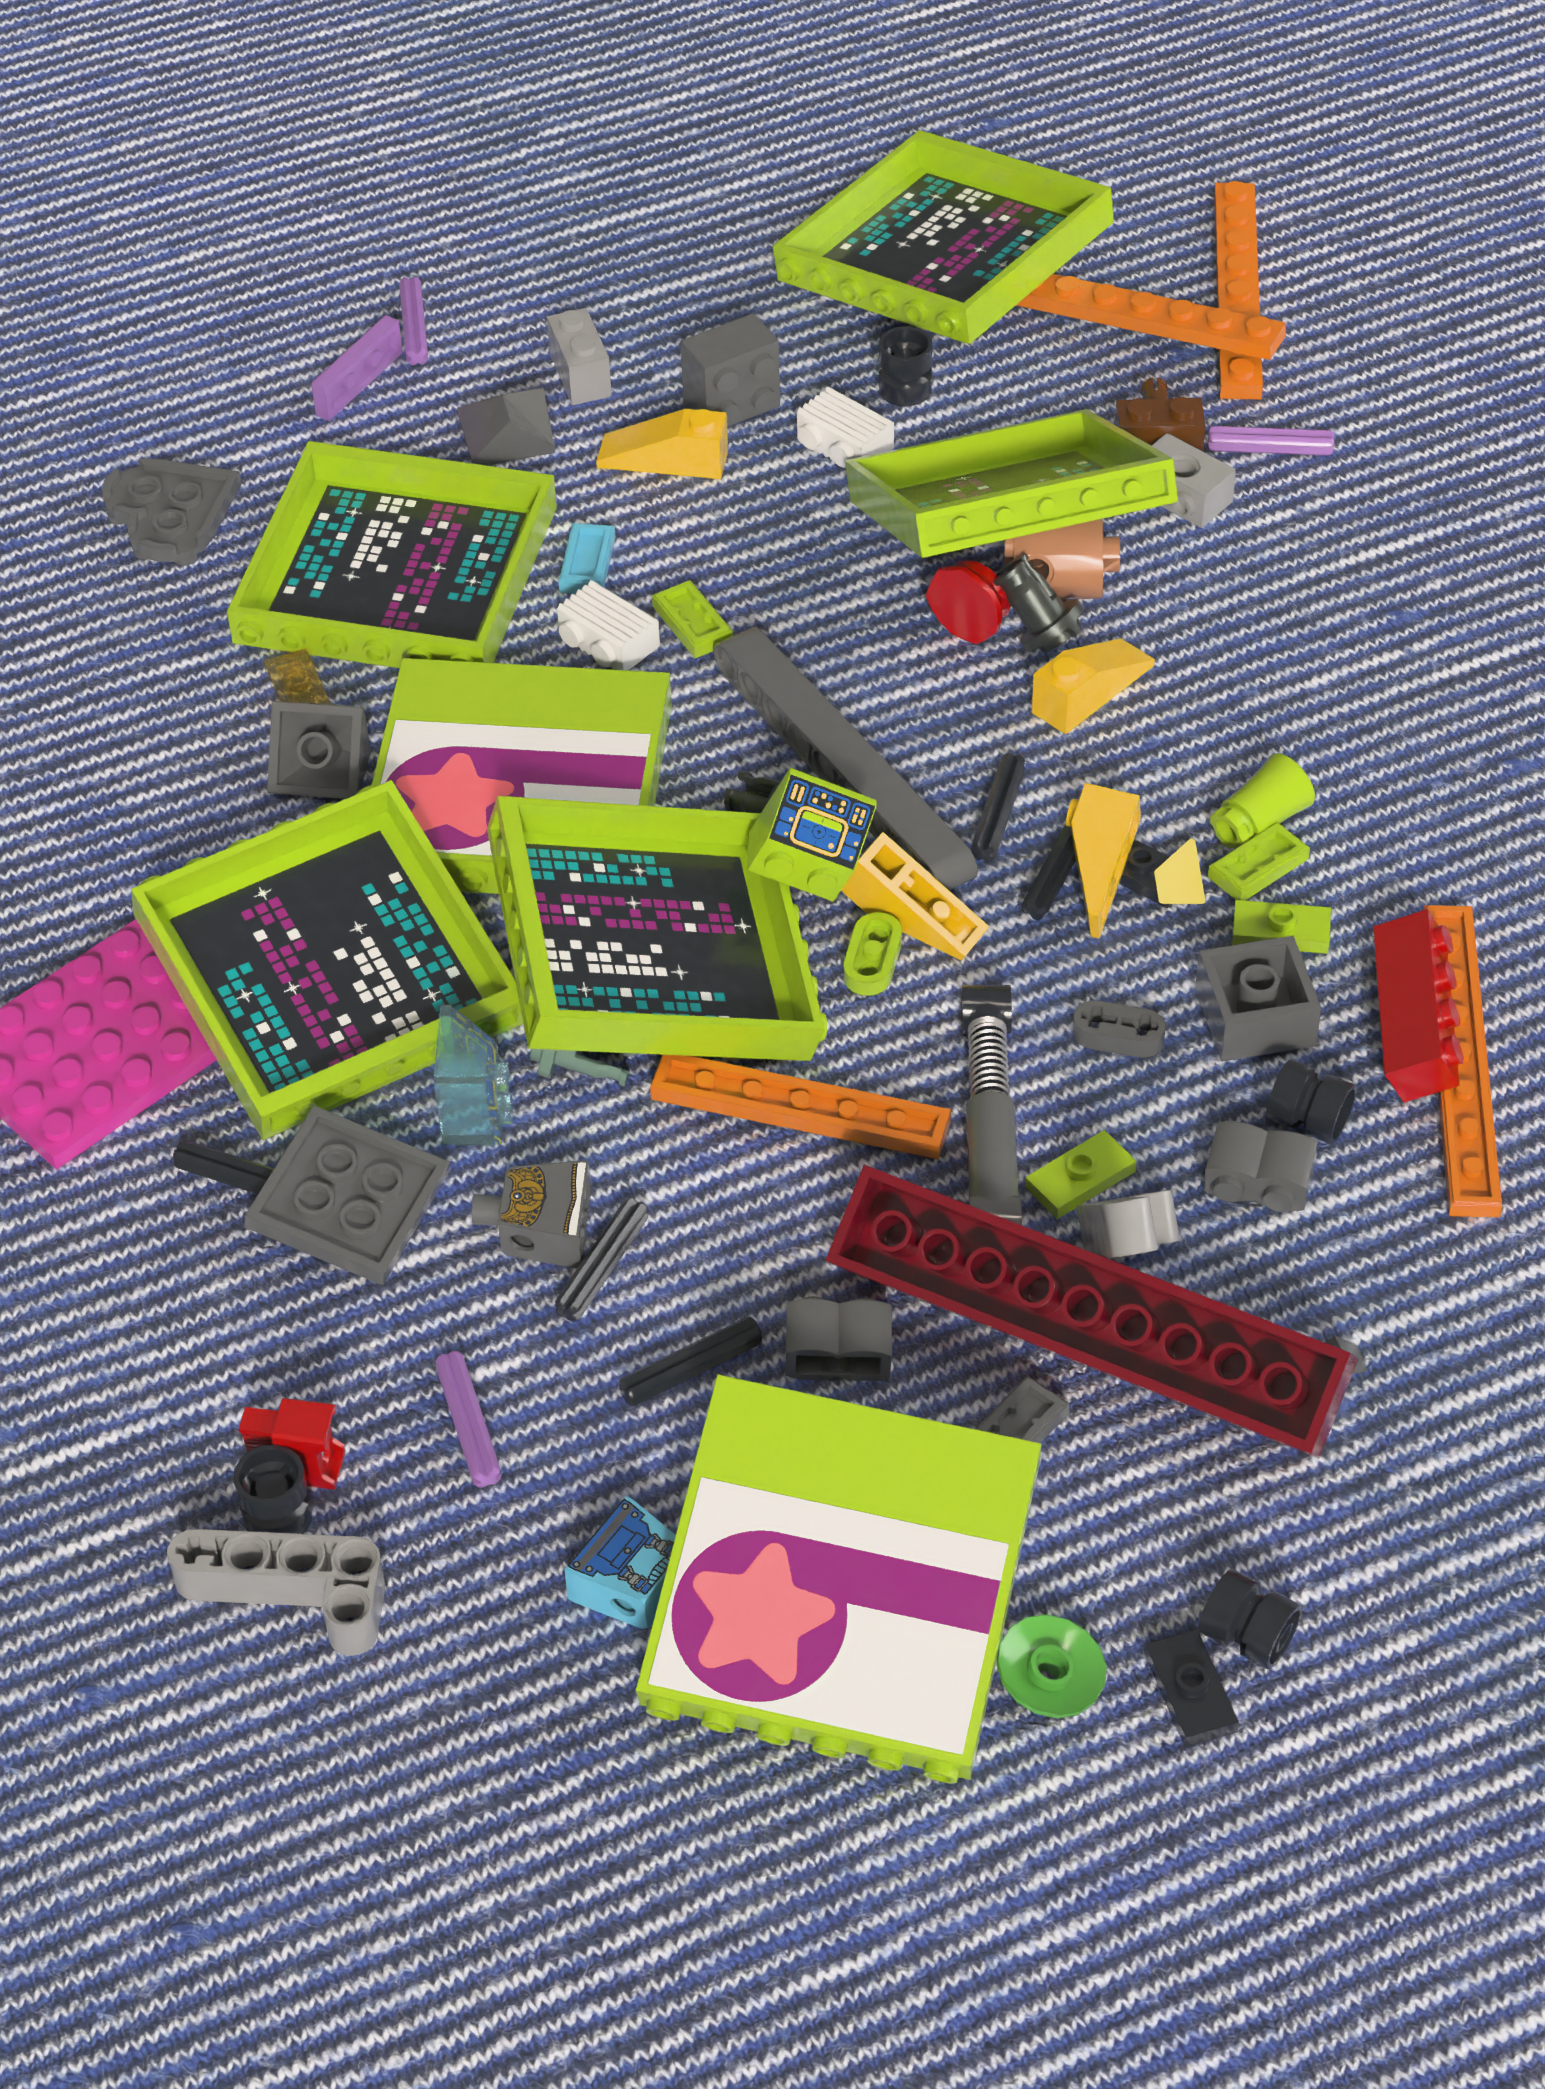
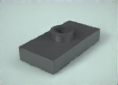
[975,1375,1070,1443]

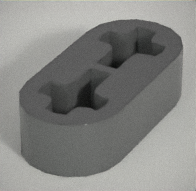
[1073,1001,1165,1058]

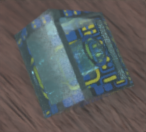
[434,1005,513,1145]

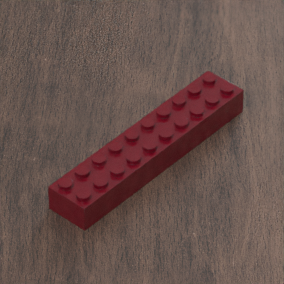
[825,1164,1358,1459]

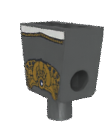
[472,1160,592,1268]

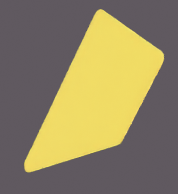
[1154,839,1205,904]

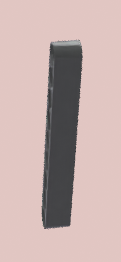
[713,627,978,891]

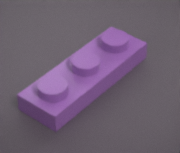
[311,315,403,421]

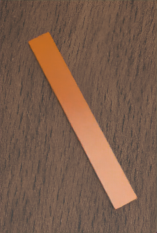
[1424,905,1502,1217]

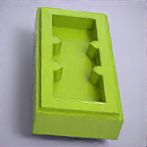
[652,580,733,658]
[1208,822,1310,901]
[1232,900,1331,954]
[1025,1130,1136,1219]

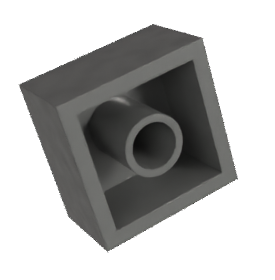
[680,313,780,427]
[1195,936,1321,1062]

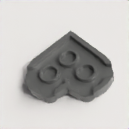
[102,459,241,566]

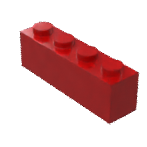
[1373,909,1464,1103]

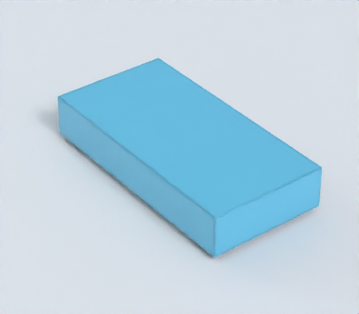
[559,523,616,594]

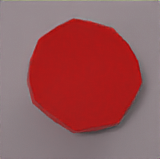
[926,560,1011,644]

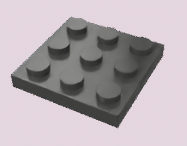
[244,1106,450,1285]

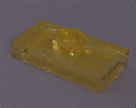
[263,649,331,704]

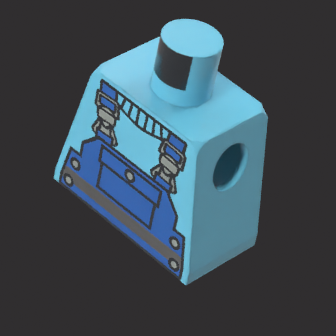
[564,1496,676,1629]

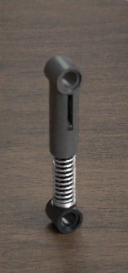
[961,985,1022,1225]

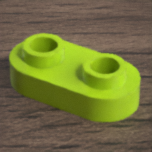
[843,912,902,996]

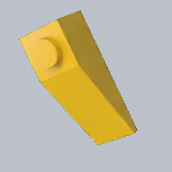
[596,409,728,479]
[1032,638,1155,735]
[1066,783,1141,939]
[841,832,989,960]

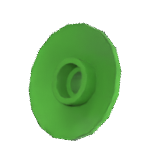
[996,1615,1107,1718]

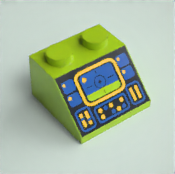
[747,768,877,902]

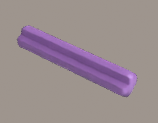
[399,276,428,366]
[1208,426,1334,456]
[436,1351,501,1488]

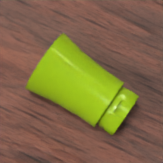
[1210,753,1315,849]

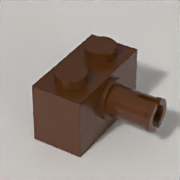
[1115,378,1205,452]

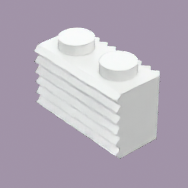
[797,386,894,468]
[557,580,660,671]

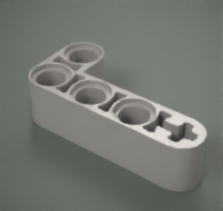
[1076,1190,1180,1258]
[167,1529,385,1656]

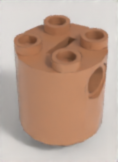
[1004,519,1120,600]

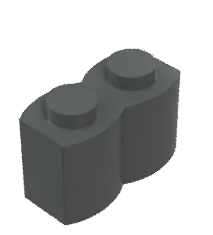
[1204,1121,1318,1212]
[785,1296,892,1381]

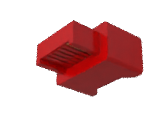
[238,1398,346,1490]

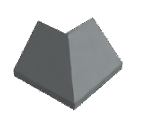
[457,387,555,465]
[267,701,371,799]

